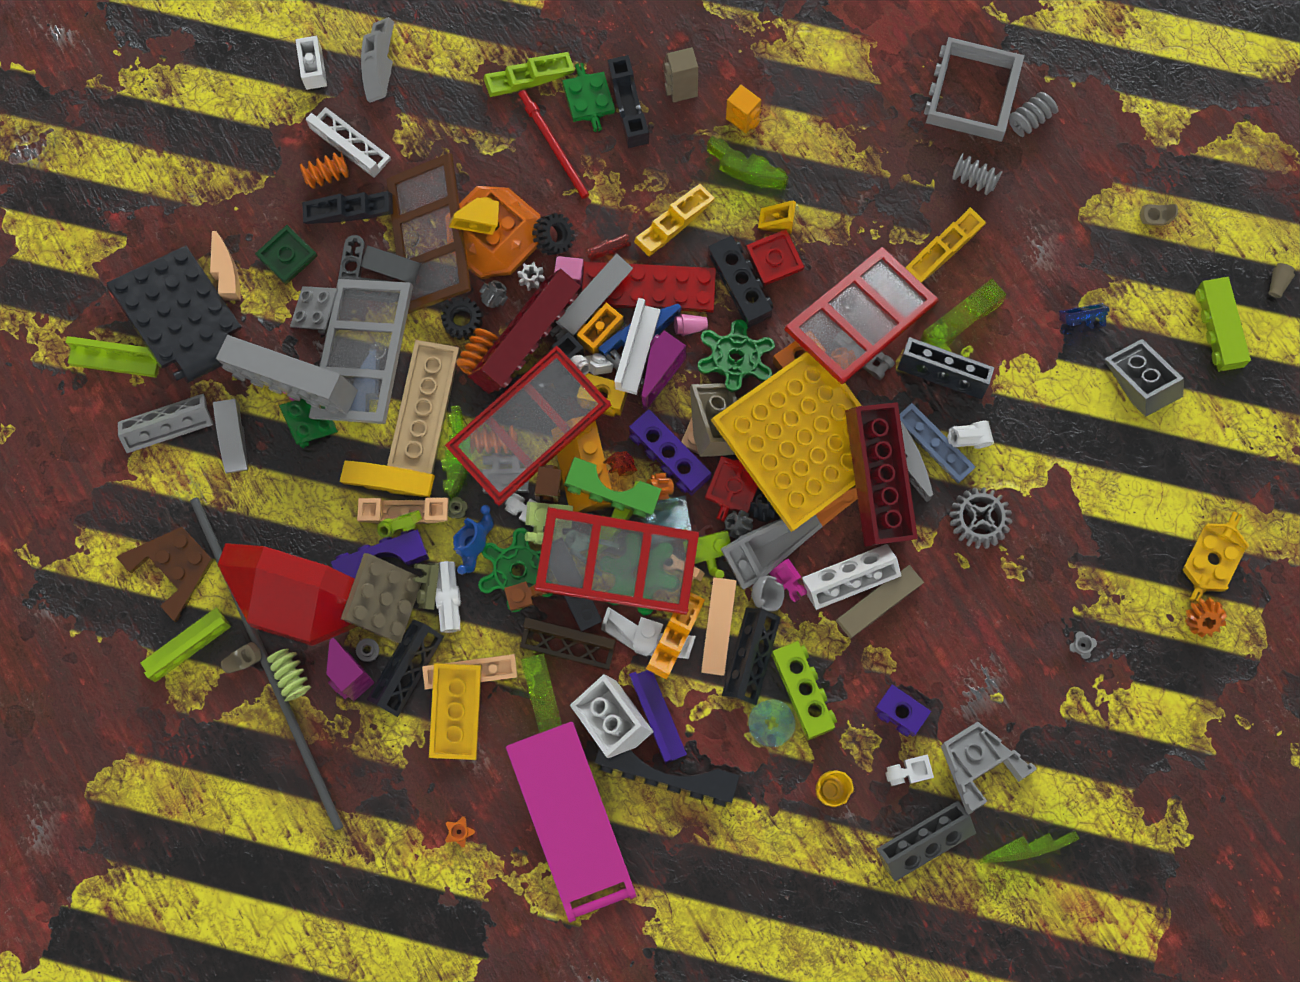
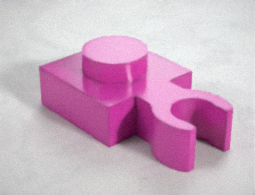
[769,559,807,602]

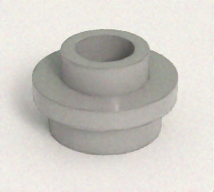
[356,638,380,662]

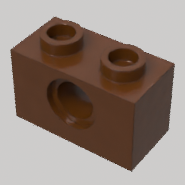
[535,465,562,504]

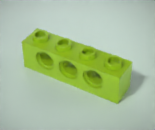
[771,641,837,740]

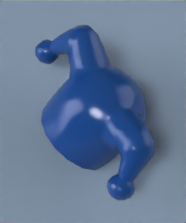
[453,505,494,575]

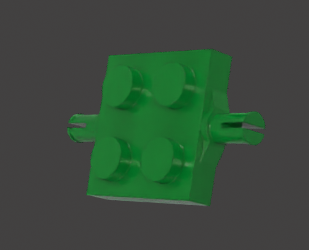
[562,63,615,132]

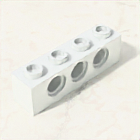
[802,544,901,610]

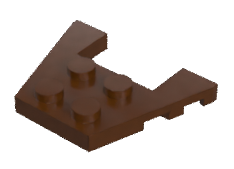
[116,527,214,622]

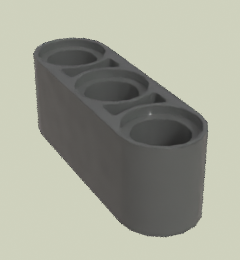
[361,245,421,285]

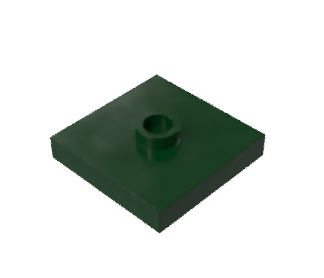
[255,225,318,285]

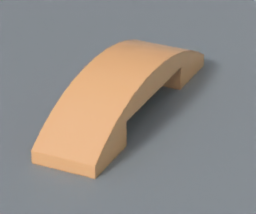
[357,498,449,524]

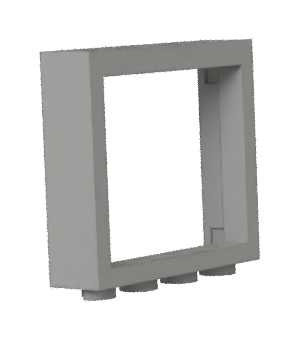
[924,37,1024,142]

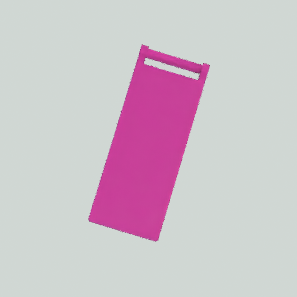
[506,722,637,923]

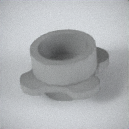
[1069,632,1097,659]

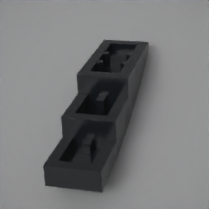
[302,191,393,224]

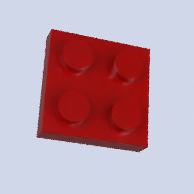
[746,229,804,286]

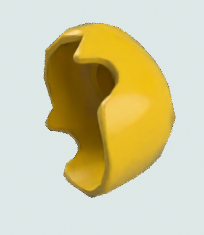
[815,770,854,807]

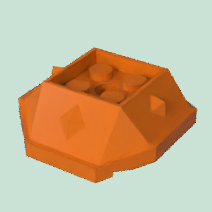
[447,186,541,279]

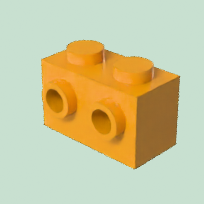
[577,302,624,355]

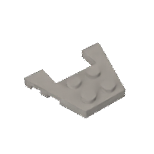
[941,722,1037,815]

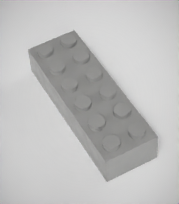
[216,335,358,415]

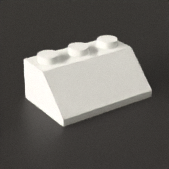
[570,674,654,758]

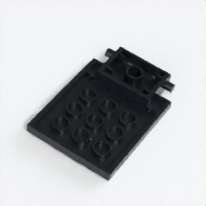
[106,246,241,383]

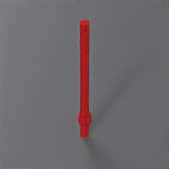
[518,90,590,199]

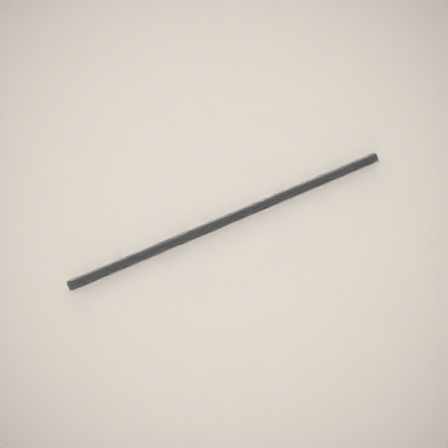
[190,497,344,831]

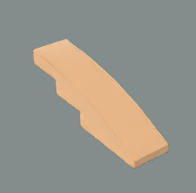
[701,577,737,676]

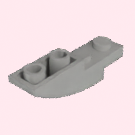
[361,17,394,103]

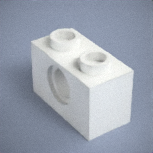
[296,36,327,90]

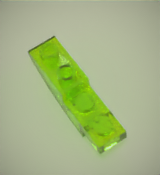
[707,136,788,189]
[441,405,472,500]

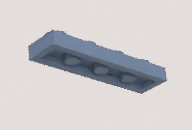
[900,403,976,484]

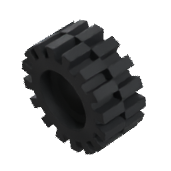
[532,213,575,255]
[441,297,483,340]

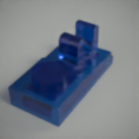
[1059,303,1110,329]

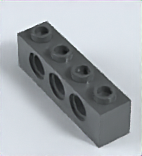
[877,801,976,881]

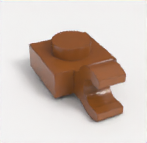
[504,582,547,611]

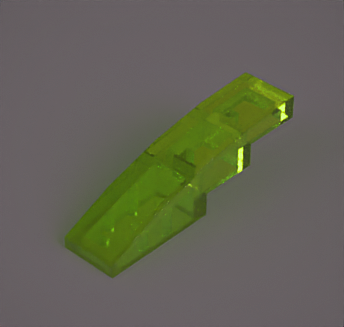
[978,831,1080,864]

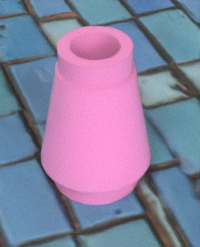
[674,314,708,336]

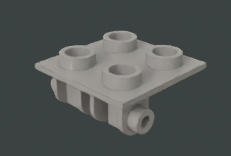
[290,286,338,335]

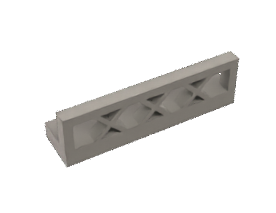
[118,393,213,453]

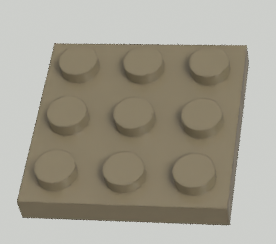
[341,553,421,643]

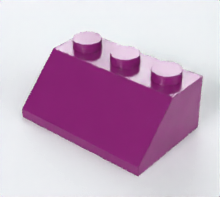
[326,638,375,701]

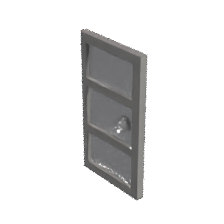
[309,279,413,424]

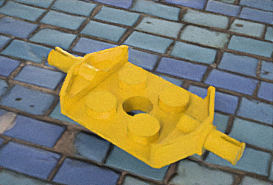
[1183,512,1249,603]

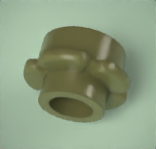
[448,497,468,519]

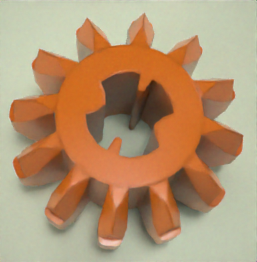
[1185,597,1227,638]

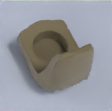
[1139,204,1178,226]
[221,642,262,673]

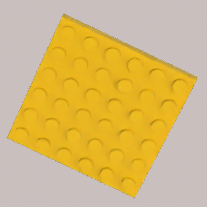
[711,344,862,532]

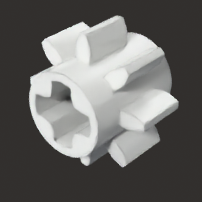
[517,262,545,291]

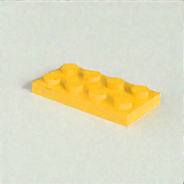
[429,663,482,760]

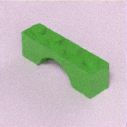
[563,457,661,519]

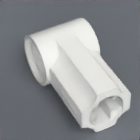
[947,421,994,449]

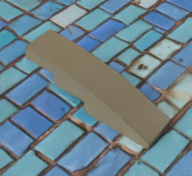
[836,565,924,639]

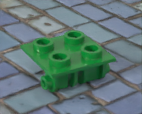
[279,399,338,448]

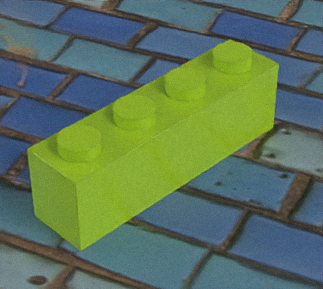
[1195,277,1251,372]

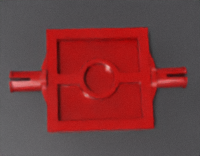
[705,456,758,522]

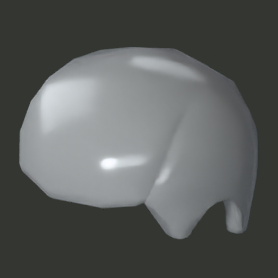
[751,575,784,612]

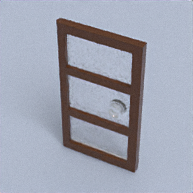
[386,153,471,314]

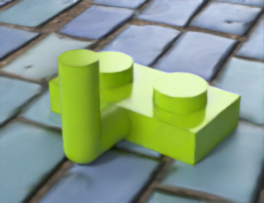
[683,530,731,578]

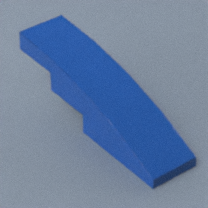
[599,304,681,357]

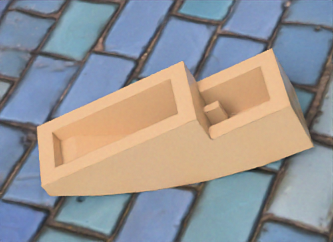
[210,231,241,301]

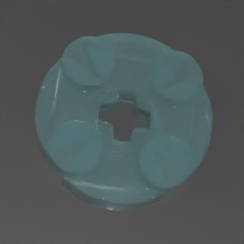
[748,699,795,747]

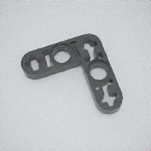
[338,235,400,303]

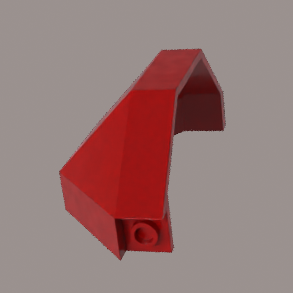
[217,543,358,646]

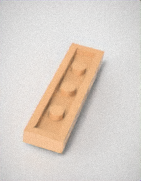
[422,654,518,690]

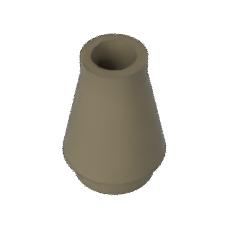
[1268,263,1295,298]

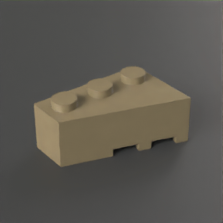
[662,47,698,102]

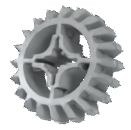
[949,487,1012,549]

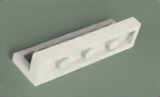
[306,107,391,178]
[614,298,661,395]

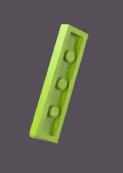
[65,336,159,378]
[140,607,231,682]

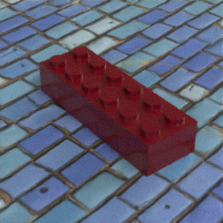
[468,268,581,394]
[845,402,918,547]

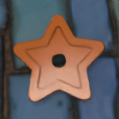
[445,816,475,848]

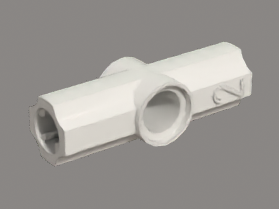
[435,561,461,633]

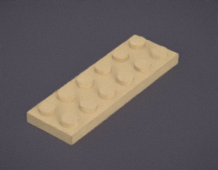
[387,340,460,474]

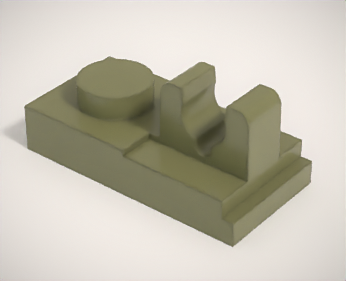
[413,563,439,610]

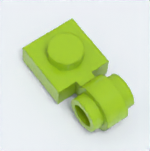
[377,510,422,538]

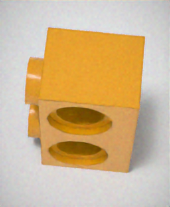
[726,85,762,134]

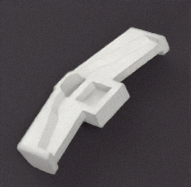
[601,607,696,659]

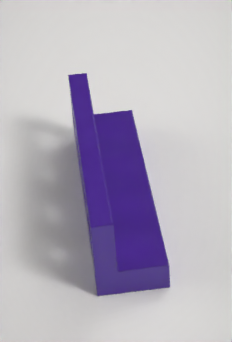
[629,670,687,764]

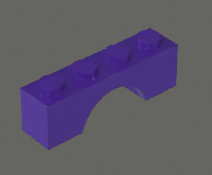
[331,529,429,578]

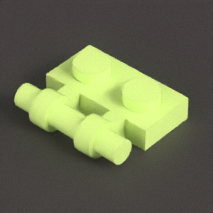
[525,502,573,544]

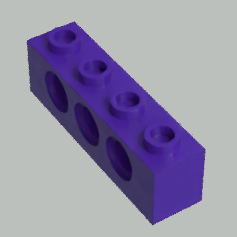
[629,409,711,496]

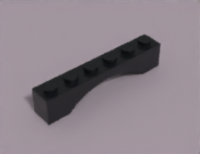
[595,747,740,807]

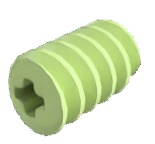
[267,649,311,701]

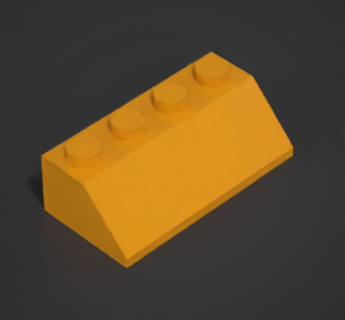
[551,416,612,513]

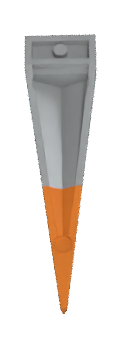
[721,486,858,590]

